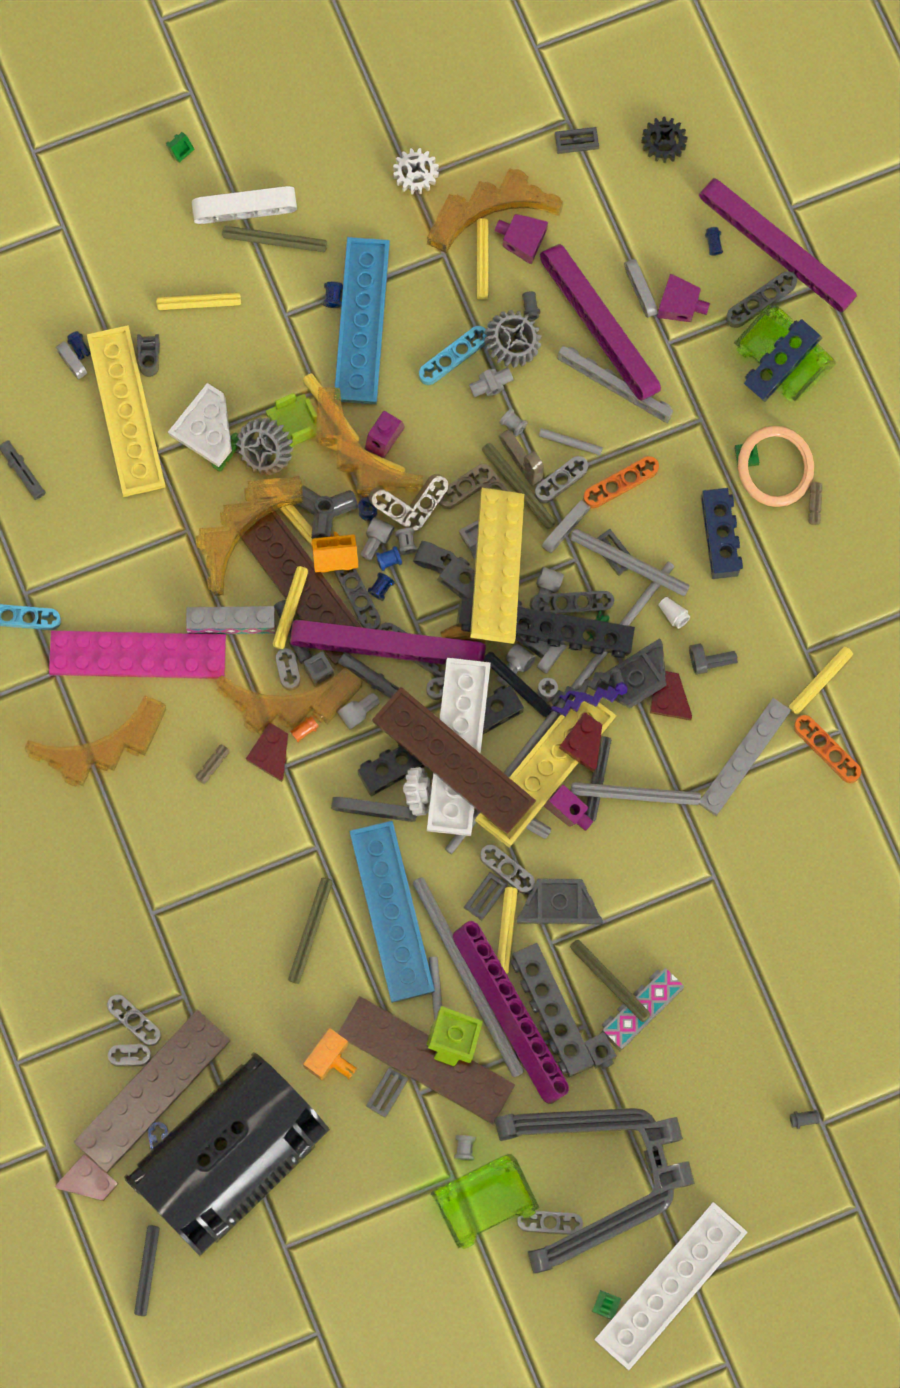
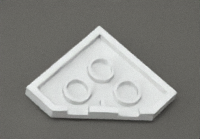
[168,383,232,467]

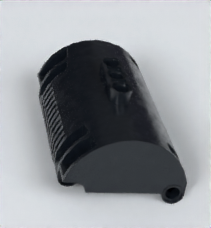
[124,1052,330,1256]

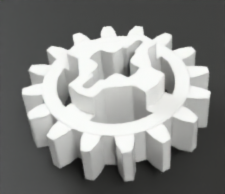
[393,148,439,194]
[403,767,432,816]

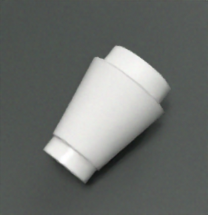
[658,597,690,629]

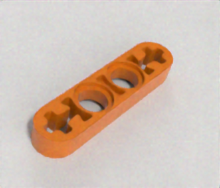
[583,456,659,508]
[794,715,861,783]

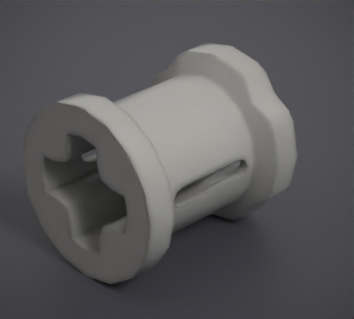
[499,408,528,437]
[395,528,417,555]
[537,678,558,702]
[454,1135,476,1161]

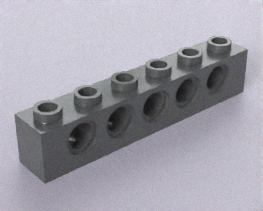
[437,556,551,658]
[510,943,594,1078]

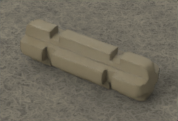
[809,482,822,524]
[196,744,230,784]

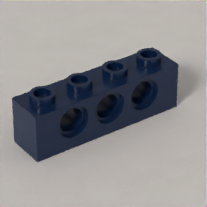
[744,319,822,402]
[701,488,743,579]

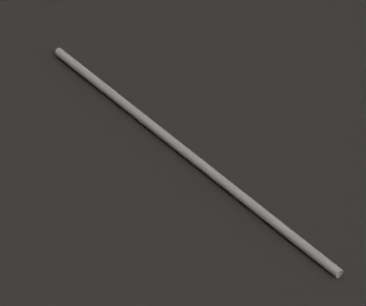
[445,562,675,854]

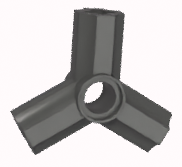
[293,485,358,539]

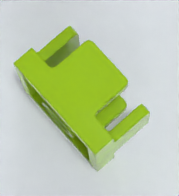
[265,393,323,447]
[426,1006,483,1066]

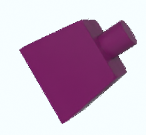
[495,214,548,264]
[657,274,710,322]
[365,411,405,458]
[544,784,594,831]

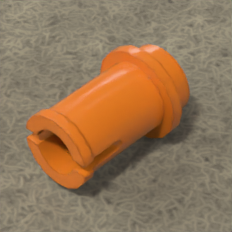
[290,716,319,742]

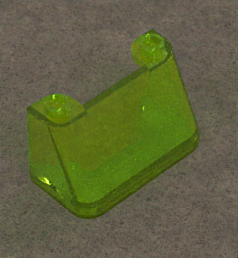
[734,305,836,402]
[431,1154,540,1249]

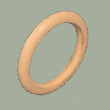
[738,426,814,507]

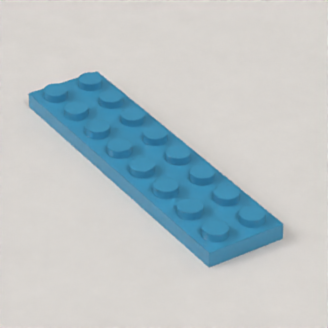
[334,237,390,405]
[349,821,435,1003]

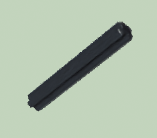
[483,652,552,717]

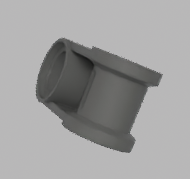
[137,334,160,377]
[413,541,455,573]

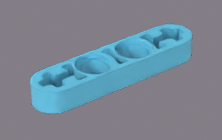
[419,326,487,385]
[0,604,61,630]

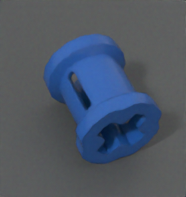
[375,546,402,571]

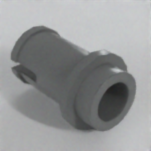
[522,291,540,320]
[790,1110,819,1129]

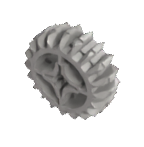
[484,310,541,368]
[236,417,294,475]

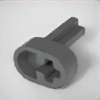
[689,643,738,675]

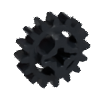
[641,116,688,163]

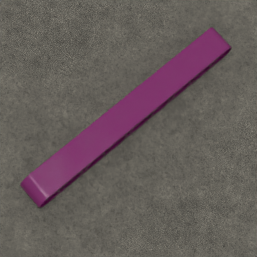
[699,178,857,312]
[540,244,661,401]
[290,620,486,665]
[453,921,569,1104]

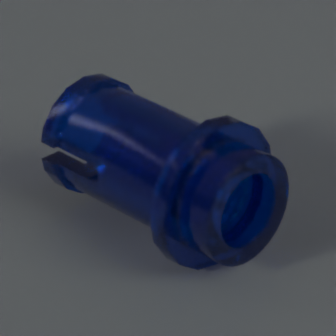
[705,227,723,256]
[67,331,91,360]

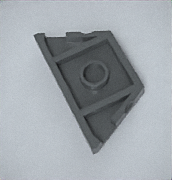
[595,638,667,708]
[517,879,603,925]

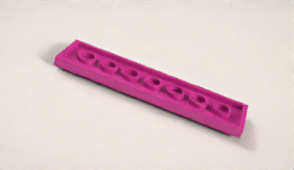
[49,631,226,679]

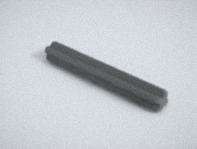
[585,736,612,821]
[134,1225,160,1316]

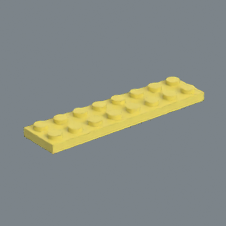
[87,325,166,497]
[470,488,524,644]
[475,692,617,848]

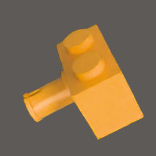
[312,531,358,573]
[303,1028,357,1081]

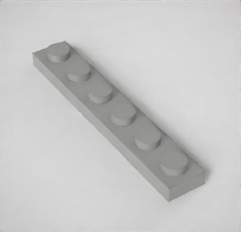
[558,346,673,424]
[699,698,791,816]

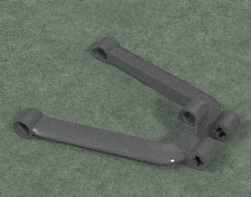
[494,1108,695,1274]

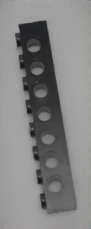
[456,597,635,658]
[358,685,524,797]

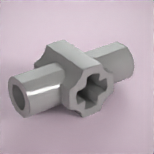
[469,367,514,397]

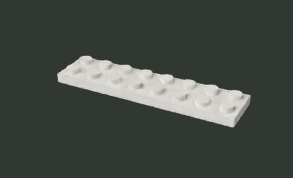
[427,658,491,836]
[594,1202,748,1371]

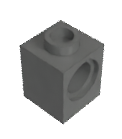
[303,651,334,686]
[584,1032,617,1070]

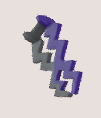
[551,667,627,717]

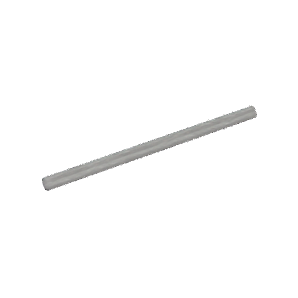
[413,877,523,1077]

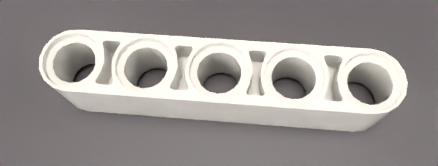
[192,186,297,224]

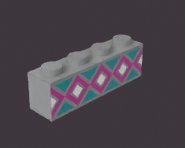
[186,606,275,635]
[601,968,684,1051]

